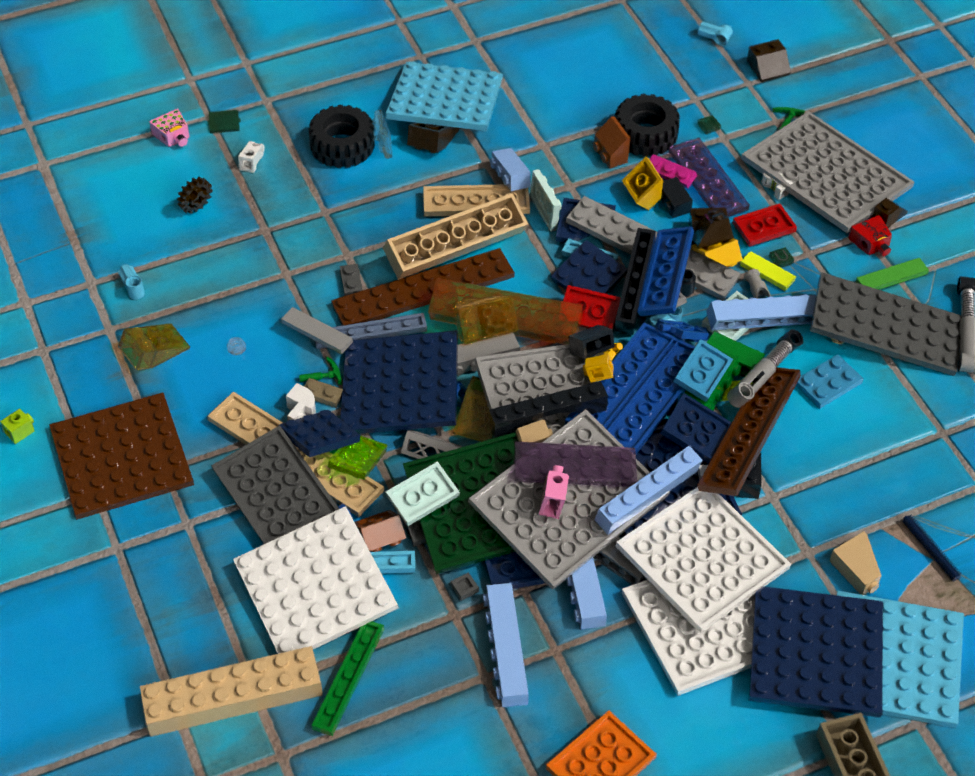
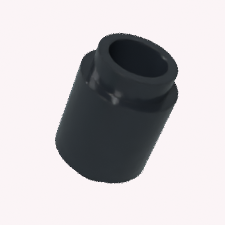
[680,269,696,296]

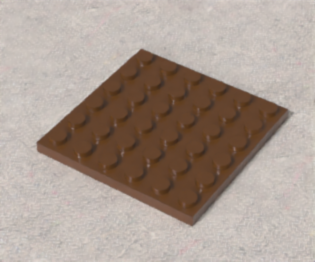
[49,392,194,520]

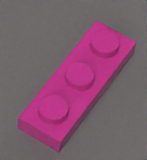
[649,154,697,189]

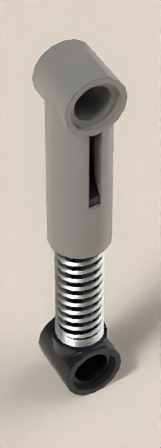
[957,276,975,373]
[727,329,803,408]

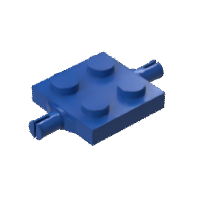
[656,319,709,342]

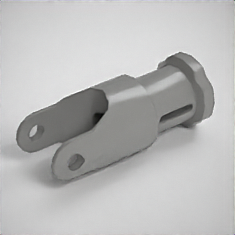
[744,269,772,299]

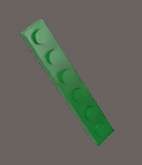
[311,621,385,736]

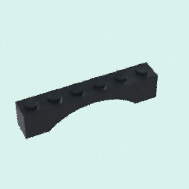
[488,381,608,438]

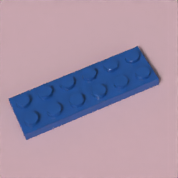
[637,226,694,316]

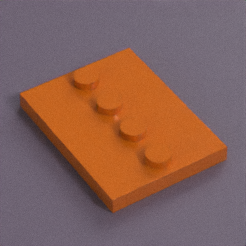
[546,711,657,776]

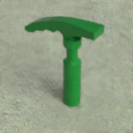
[772,107,805,130]
[299,356,342,385]

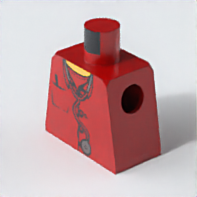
[848,215,892,256]

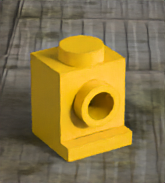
[583,351,614,383]

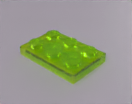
[328,436,388,480]

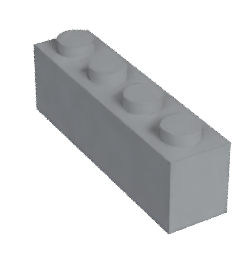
[457,331,520,376]

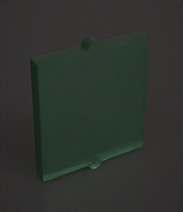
[208,110,241,134]

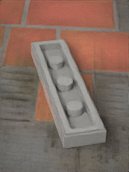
[281,307,353,354]

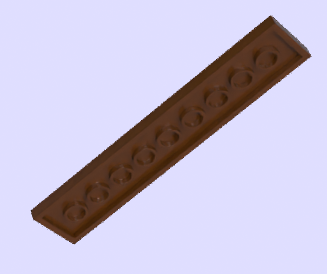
[331,248,515,326]
[698,367,801,496]

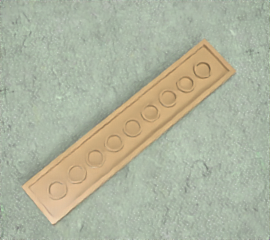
[208,392,384,517]

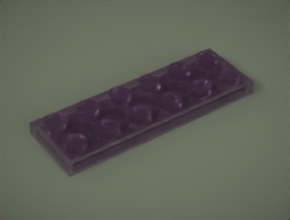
[669,138,750,217]
[514,442,637,487]

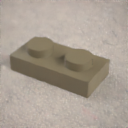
[304,378,343,408]

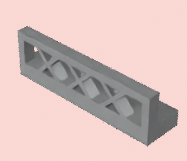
[401,430,463,459]

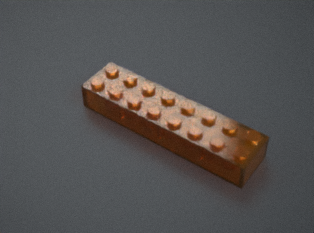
[428,278,583,345]

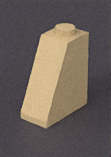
[830,531,881,595]

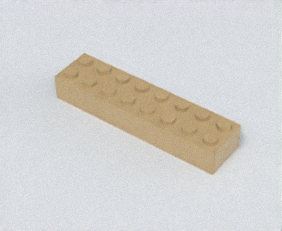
[383,193,528,280]
[140,646,323,737]

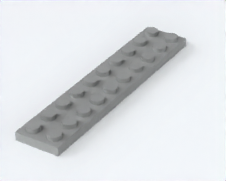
[566,196,741,301]

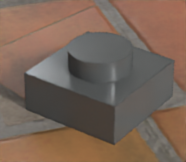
[450,572,479,601]

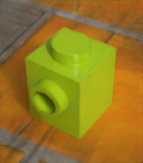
[0,409,35,444]

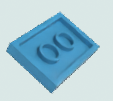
[673,339,733,402]
[796,354,864,409]

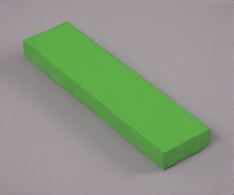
[856,258,929,290]

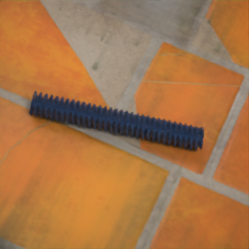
[902,514,961,581]

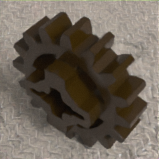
[177,177,213,214]

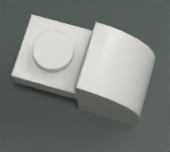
[286,383,316,420]

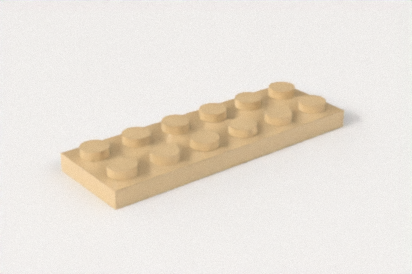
[423,184,530,217]

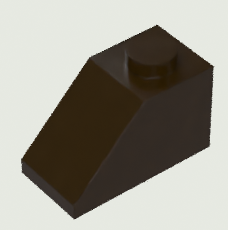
[872,198,908,228]

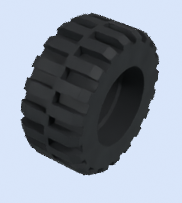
[615,94,680,157]
[308,105,375,168]

